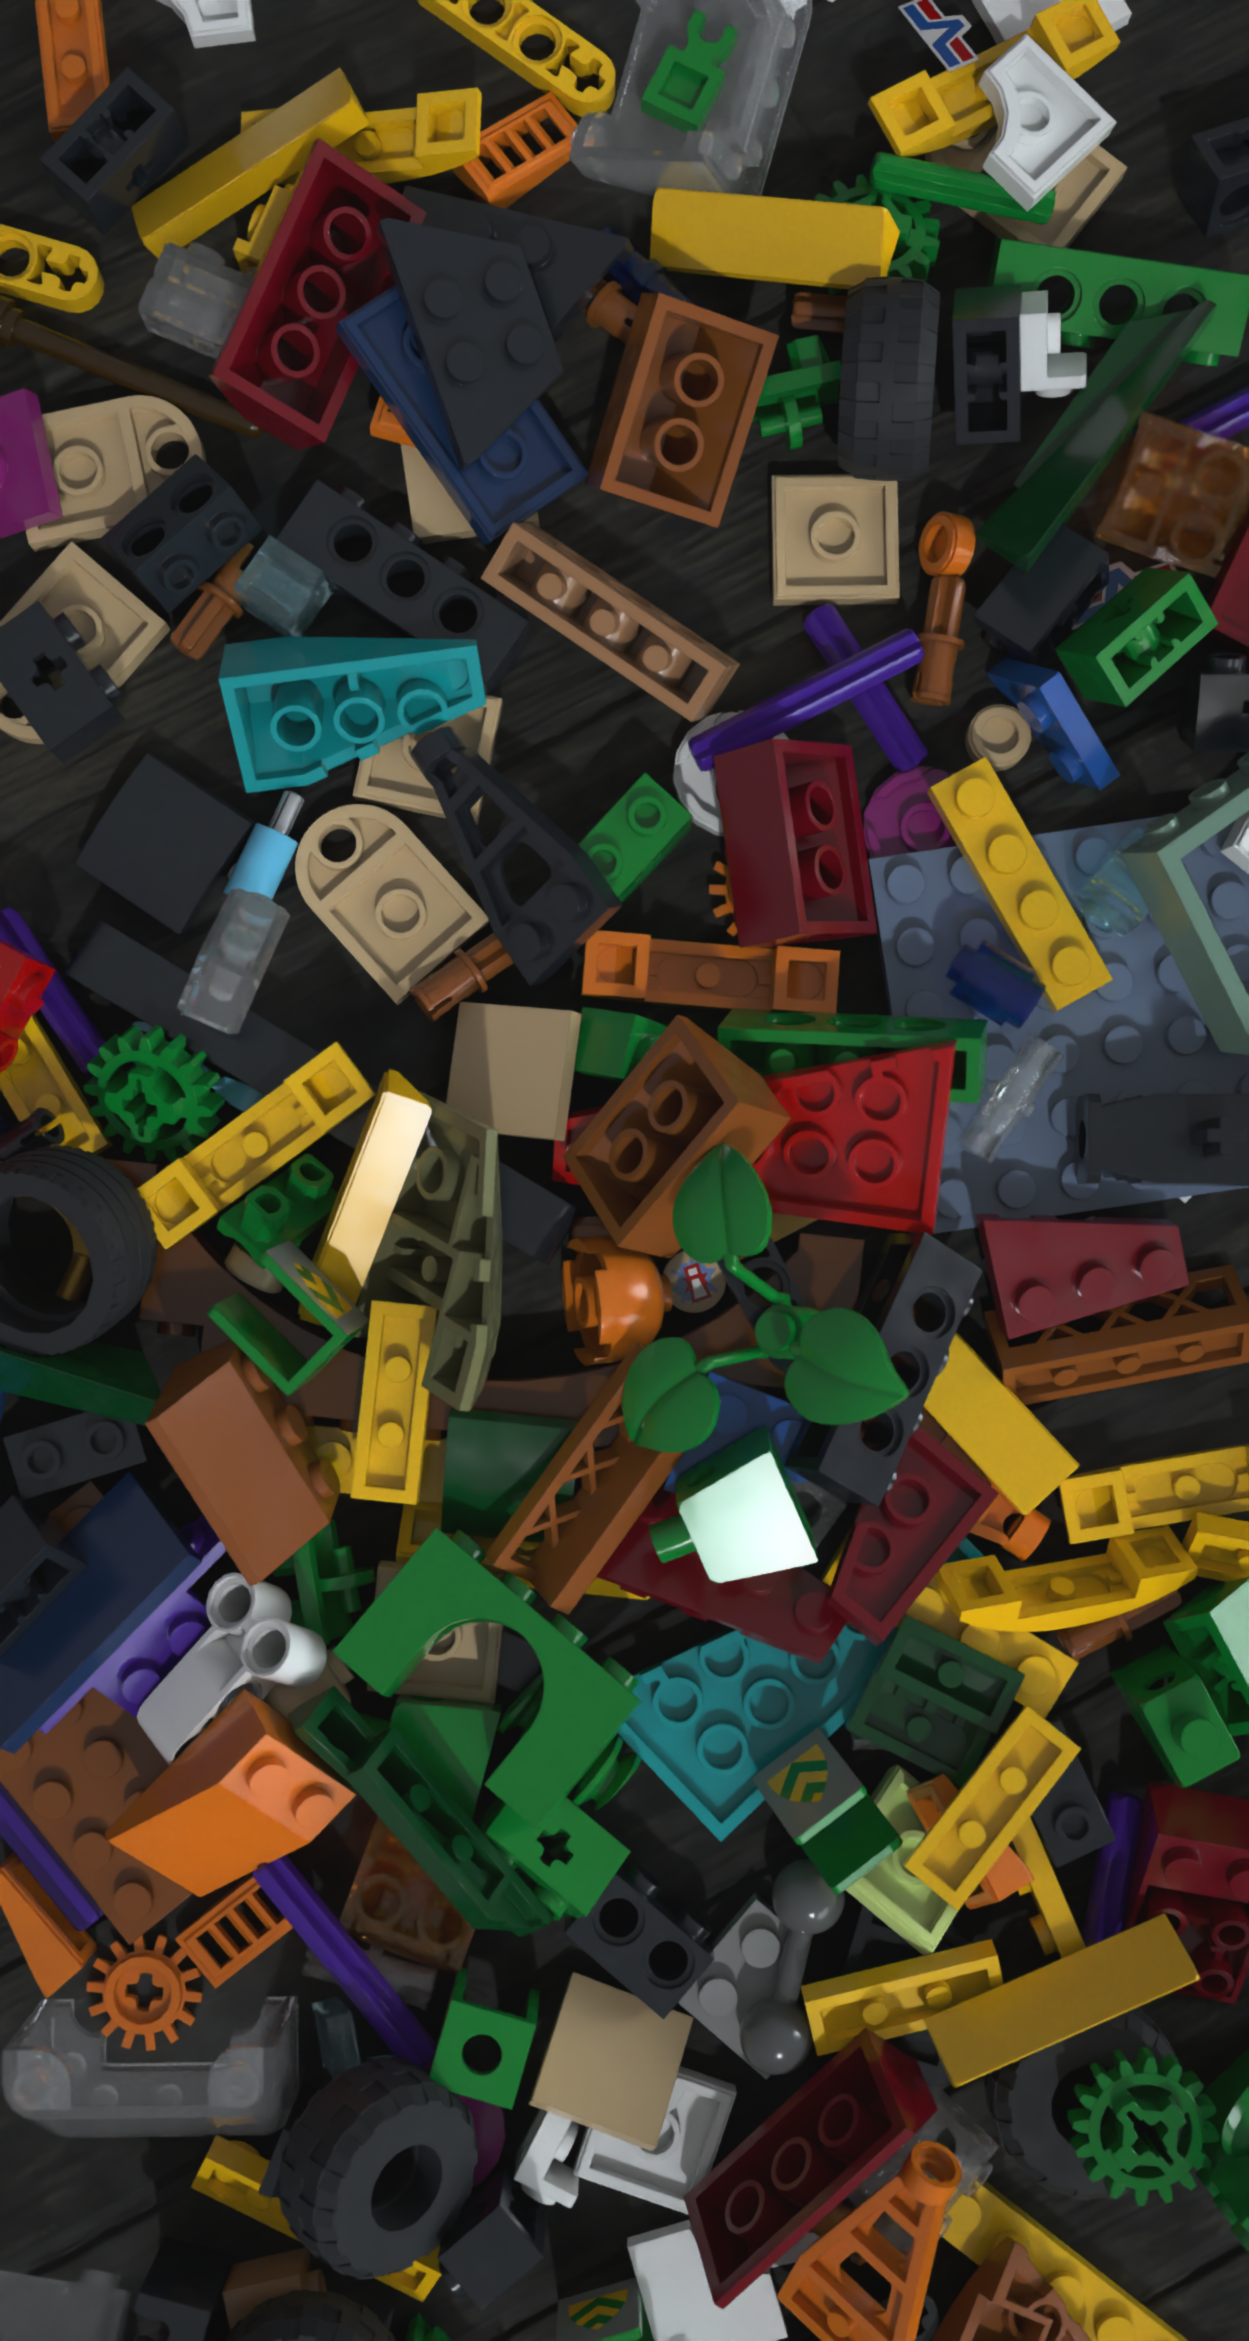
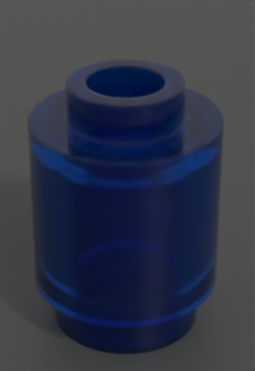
[945,939,1046,1029]

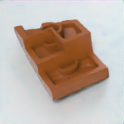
[931,2236,1091,2341]

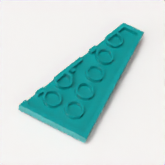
[618,1537,984,1842]

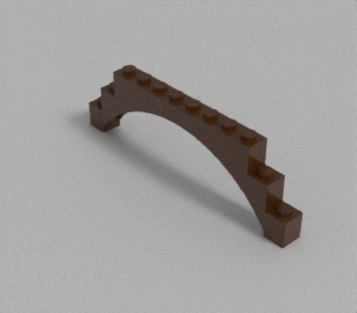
[104,1159,864,1452]

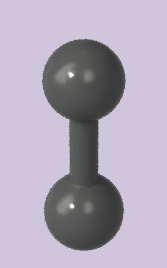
[740,1858,845,2075]

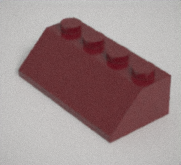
[209,138,427,451]
[684,2028,938,2309]

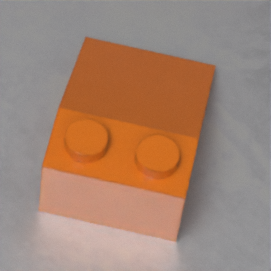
[104,1688,356,1897]

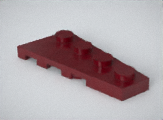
[596,1481,848,1664]

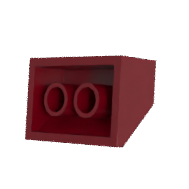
[713,738,878,948]

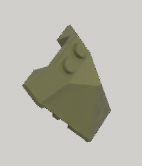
[354,1091,503,1411]

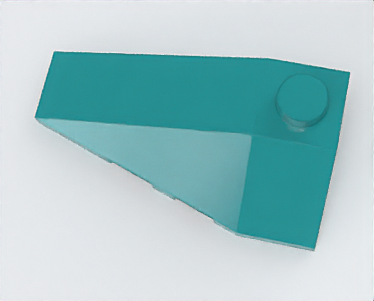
[218,636,486,793]

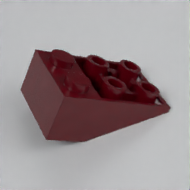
[1122,1782,1249,2004]

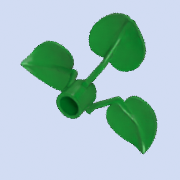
[622,1143,909,1453]

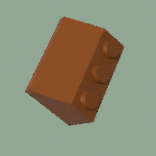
[584,292,779,528]
[563,1015,791,1259]
[145,1339,340,1586]

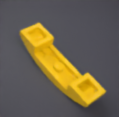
[868,0,1120,158]
[240,87,482,185]
[138,1042,377,1250]
[1058,1444,1249,1544]
[934,1525,1198,1632]

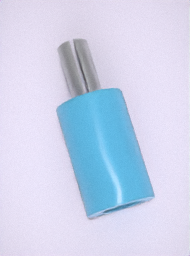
[223,791,304,912]

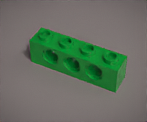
[987,237,1249,366]
[718,1009,988,1103]

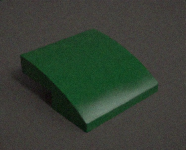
[441,1407,580,1543]
[845,1613,1025,1788]

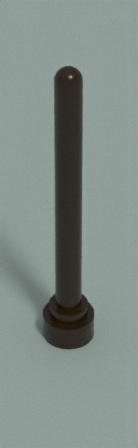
[0,295,264,438]

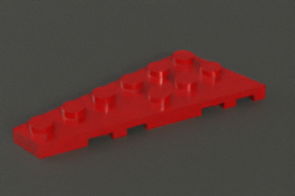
[552,1040,957,1235]

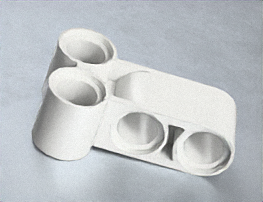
[137,1572,327,1766]

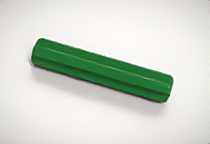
[869,152,1056,225]

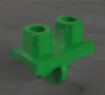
[752,335,841,450]
[217,1153,338,1269]
[272,1519,376,1645]

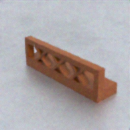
[984,1264,1249,1405]
[485,1341,721,1615]

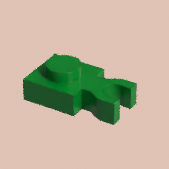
[641,9,738,139]

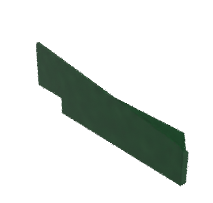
[975,300,1217,574]
[0,1341,161,1426]
[288,1685,554,1937]

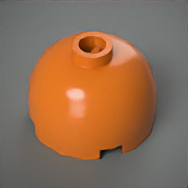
[562,1235,673,1366]

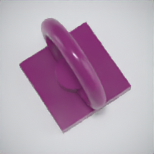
[0,388,63,539]

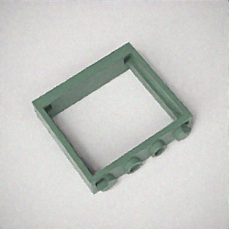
[1120,753,1249,1055]

